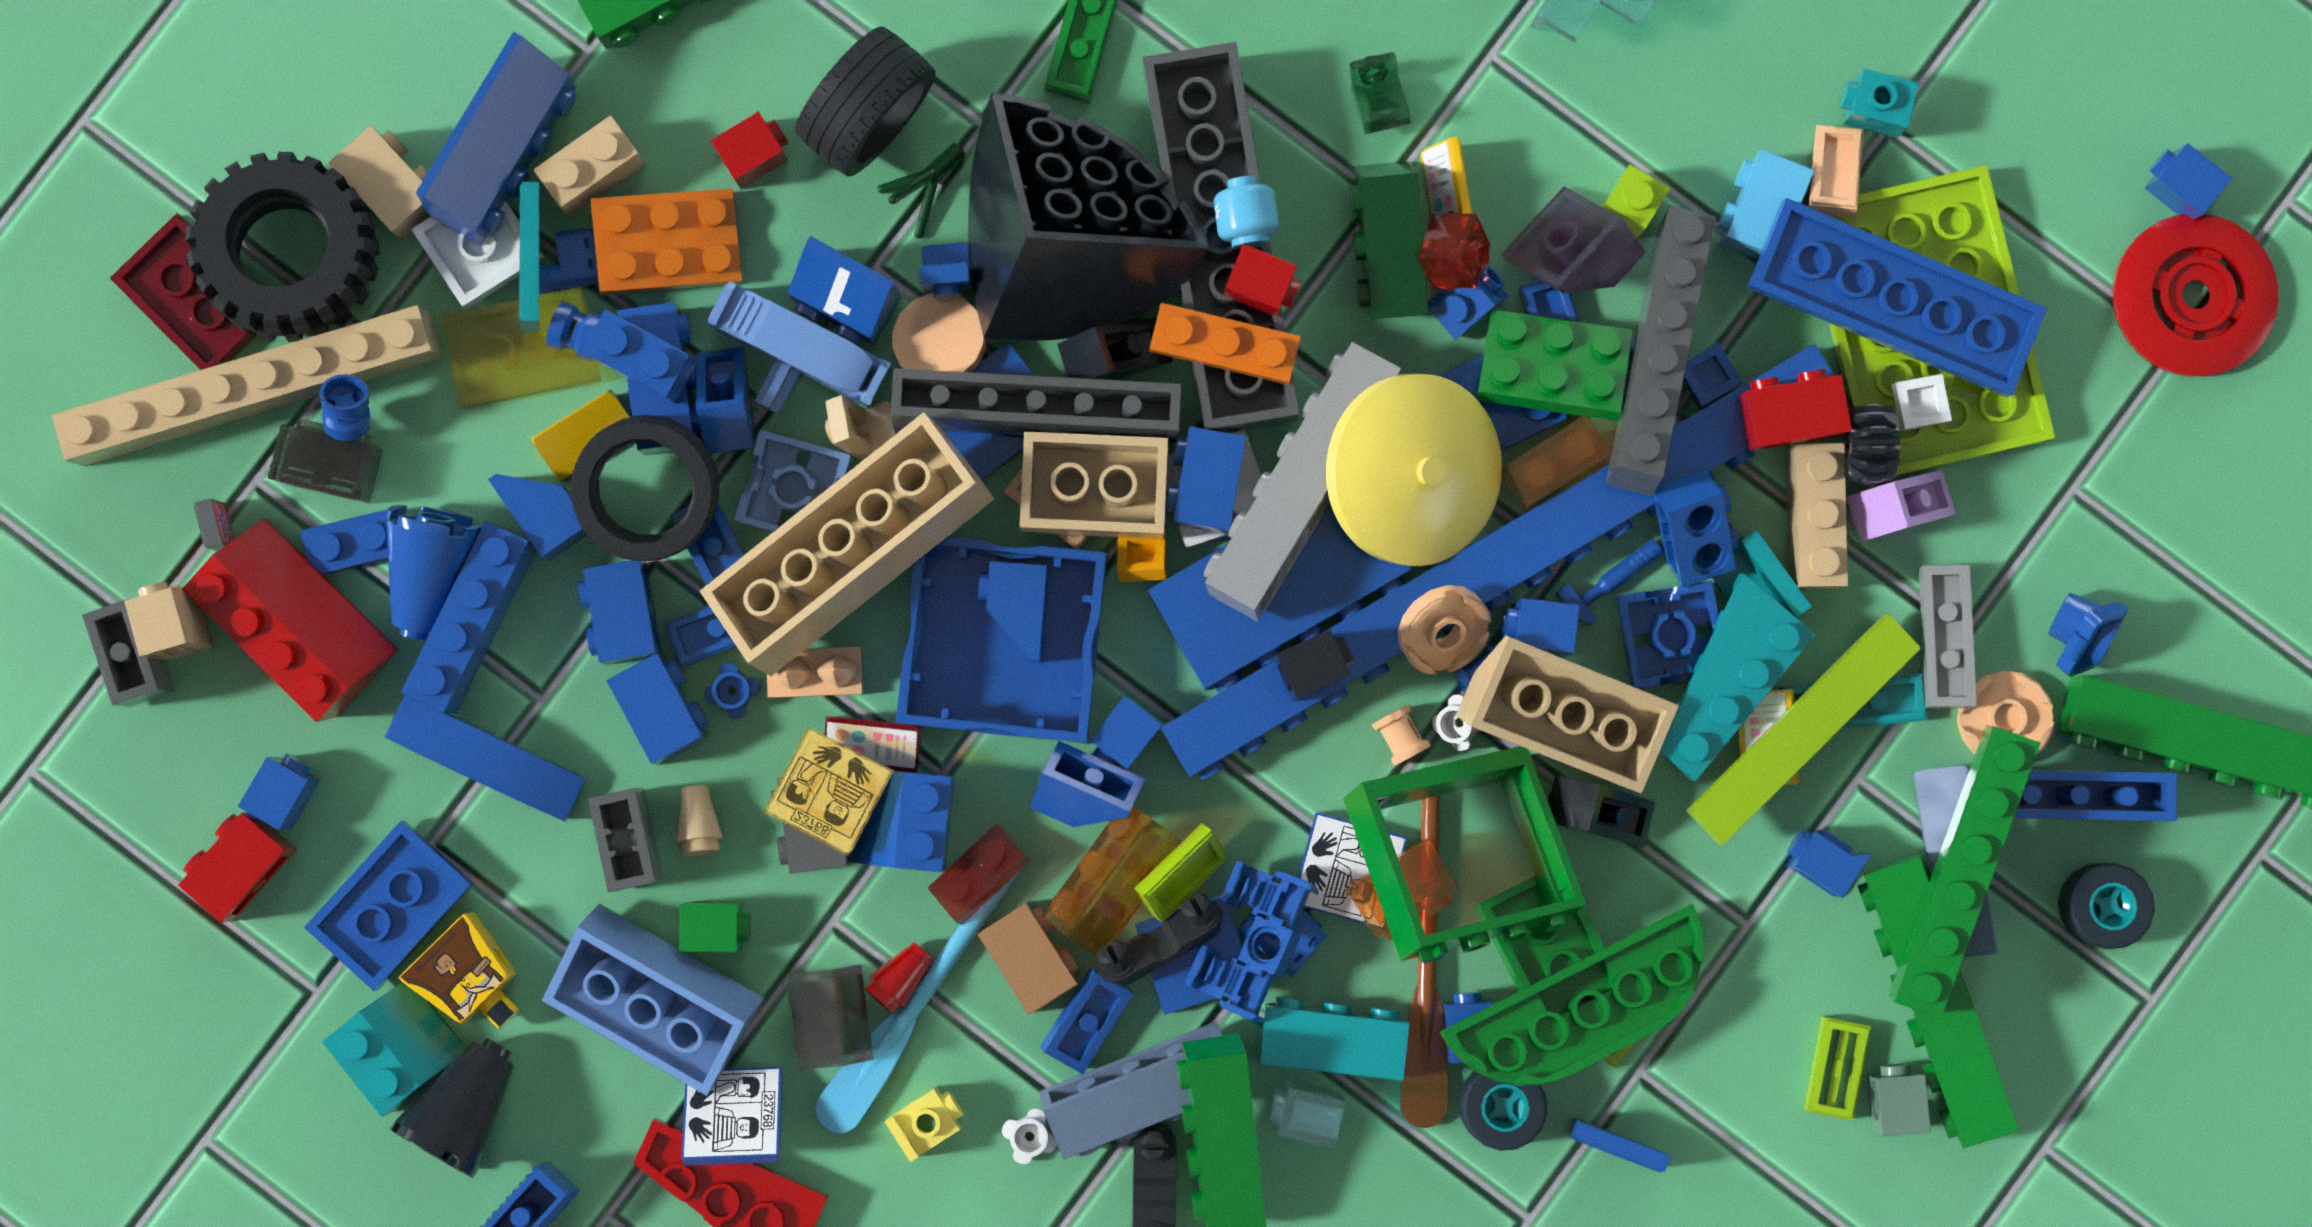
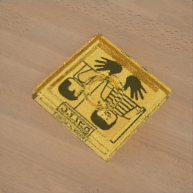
[763,726,894,856]

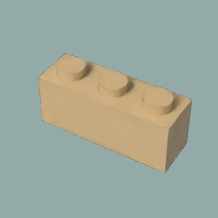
[1786,443,1848,590]

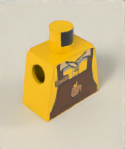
[398,912,520,1030]

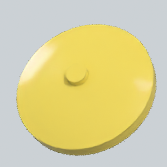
[1326,374,1502,566]

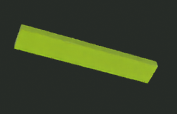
[1686,614,1921,845]

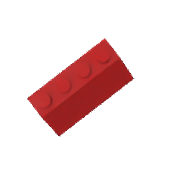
[182,518,399,722]

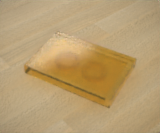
[442,287,601,409]

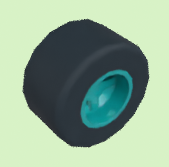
[2058,863,2155,949]
[1458,1071,1548,1151]

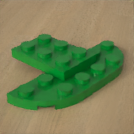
[1440,875,1704,1086]

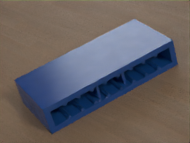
[1148,504,1411,693]

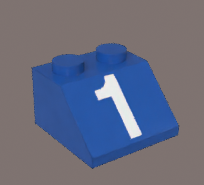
[788,236,901,346]

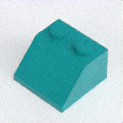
[322,982,466,1117]

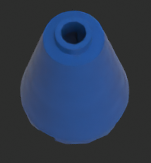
[386,505,483,640]

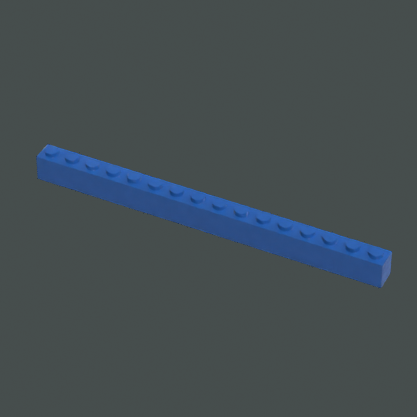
[1160,344,1835,781]

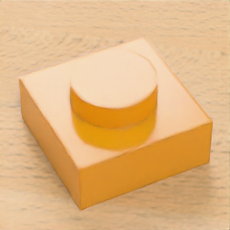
[1117,531,1168,583]

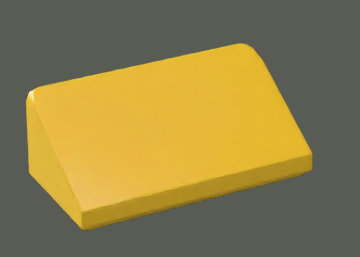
[531,390,631,482]

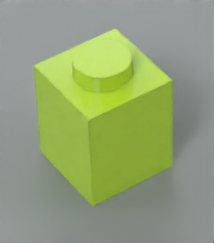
[1598,164,1670,238]

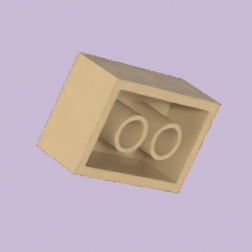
[1019,432,1168,539]

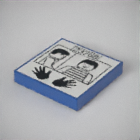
[1296,812,1408,929]
[682,1067,783,1166]

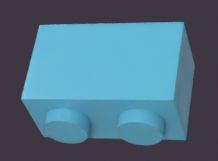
[1717,149,1814,260]

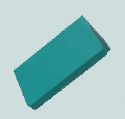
[1711,530,1812,618]

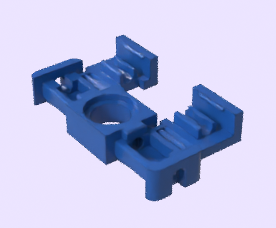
[1184,860,1319,1024]

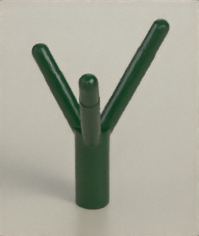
[877,142,966,239]

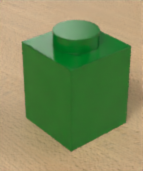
[679,902,751,952]

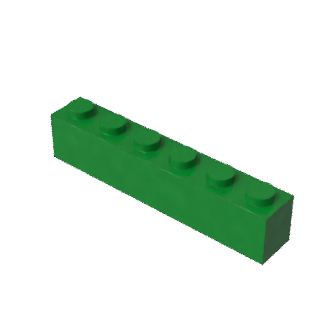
[2057,675,2312,809]
[1888,725,2041,1019]
[1857,853,2019,1149]

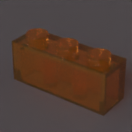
[1041,806,1182,956]

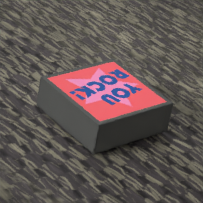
[194,498,234,551]

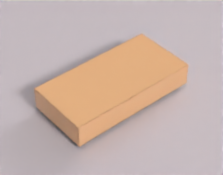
[1808,125,1864,218]

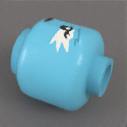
[1213,176,1280,250]

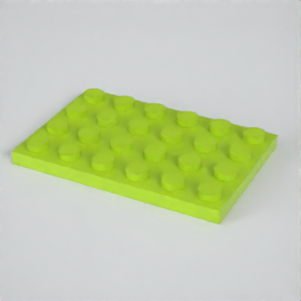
[1807,165,2055,476]

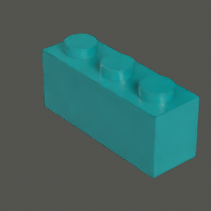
[1258,996,1410,1081]

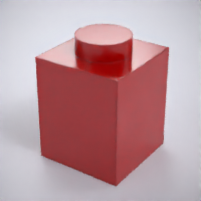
[710,111,789,189]
[1224,244,1301,317]

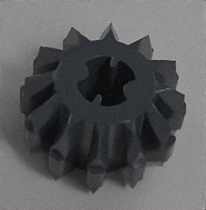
[1842,403,1901,484]

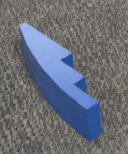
[384,695,586,822]

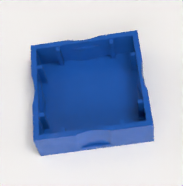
[896,536,1107,744]

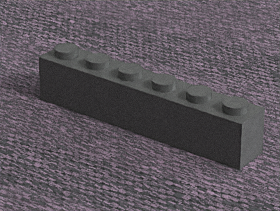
[1605,205,1716,496]
[891,368,1181,443]

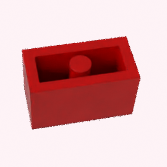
[1738,369,1852,452]
[178,812,297,923]

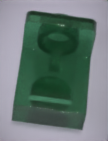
[1349,52,1411,134]

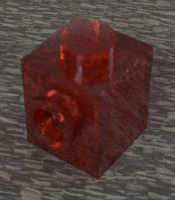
[1417,213,1491,290]

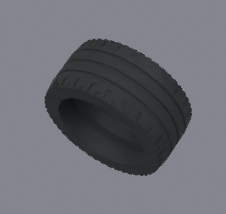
[795,26,936,177]
[571,415,720,561]

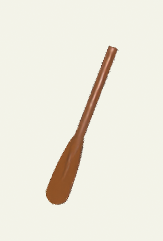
[1400,796,1448,1128]

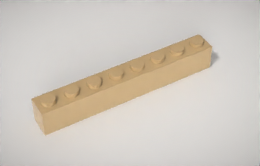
[52,305,443,466]

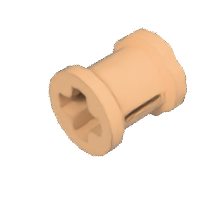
[1371,704,1431,766]

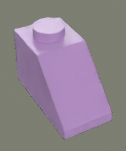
[1847,470,1956,542]

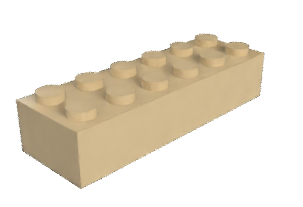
[700,412,995,676]

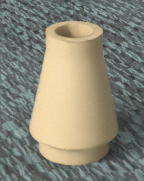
[676,785,724,857]

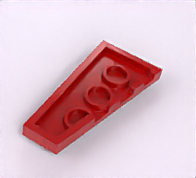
[633,1118,829,1227]

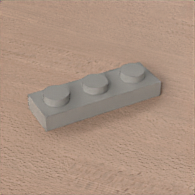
[1919,565,1977,709]

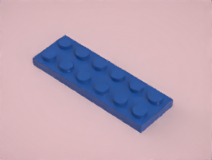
[1747,198,2047,397]

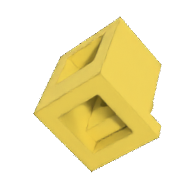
[885,1086,964,1162]

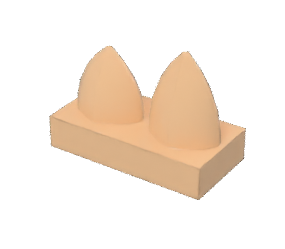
[767,647,864,698]

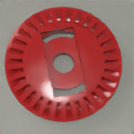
[2112,214,2279,377]

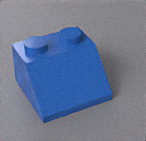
[851,771,955,872]

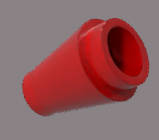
[864,942,934,1014]

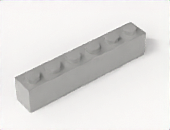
[1204,342,1402,622]

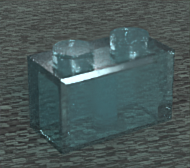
[1268,1080,1346,1149]

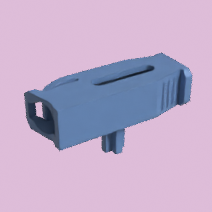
[707,281,892,414]

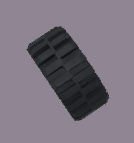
[185,151,380,342]

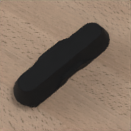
[1097,893,1223,986]
[1132,1123,1177,1227]

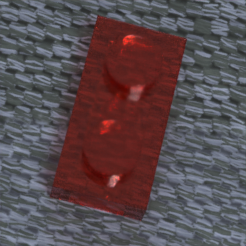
[928,823,1031,925]

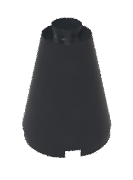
[389,1038,514,1178]

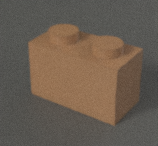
[977,902,1081,1015]

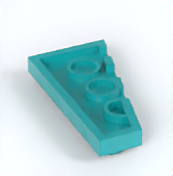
[1659,573,1816,781]

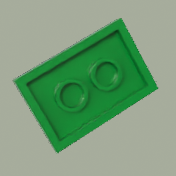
[1477,309,1632,421]

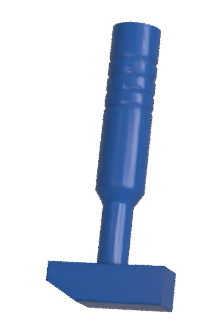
[1556,539,1663,626]

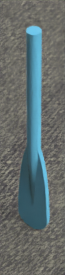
[816,853,1027,1134]

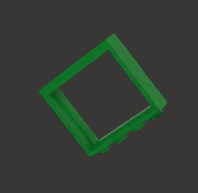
[1343,746,1586,964]

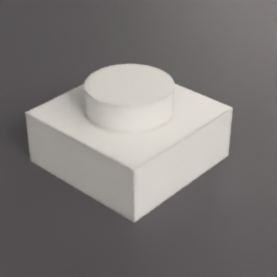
[1891,374,1952,431]

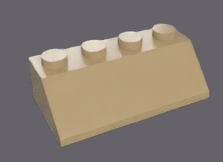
[1456,635,1679,794]

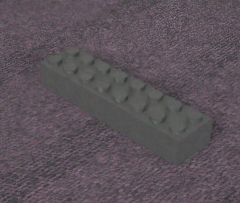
[1143,42,1299,433]

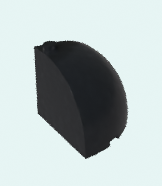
[968,93,1208,341]

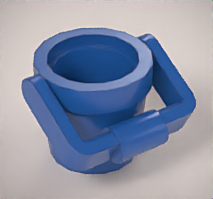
[2047,592,2128,677]

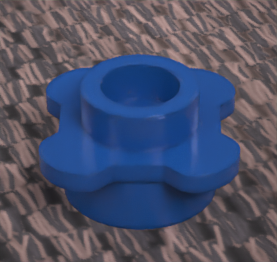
[704,663,761,719]

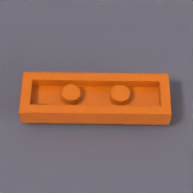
[1149,303,1301,385]

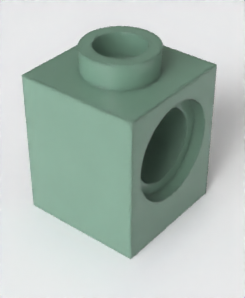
[1867,1063,1931,1137]

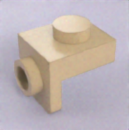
[825,395,899,460]

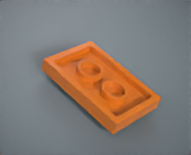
[590,188,742,295]

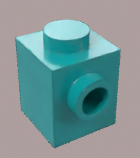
[1840,69,1919,138]

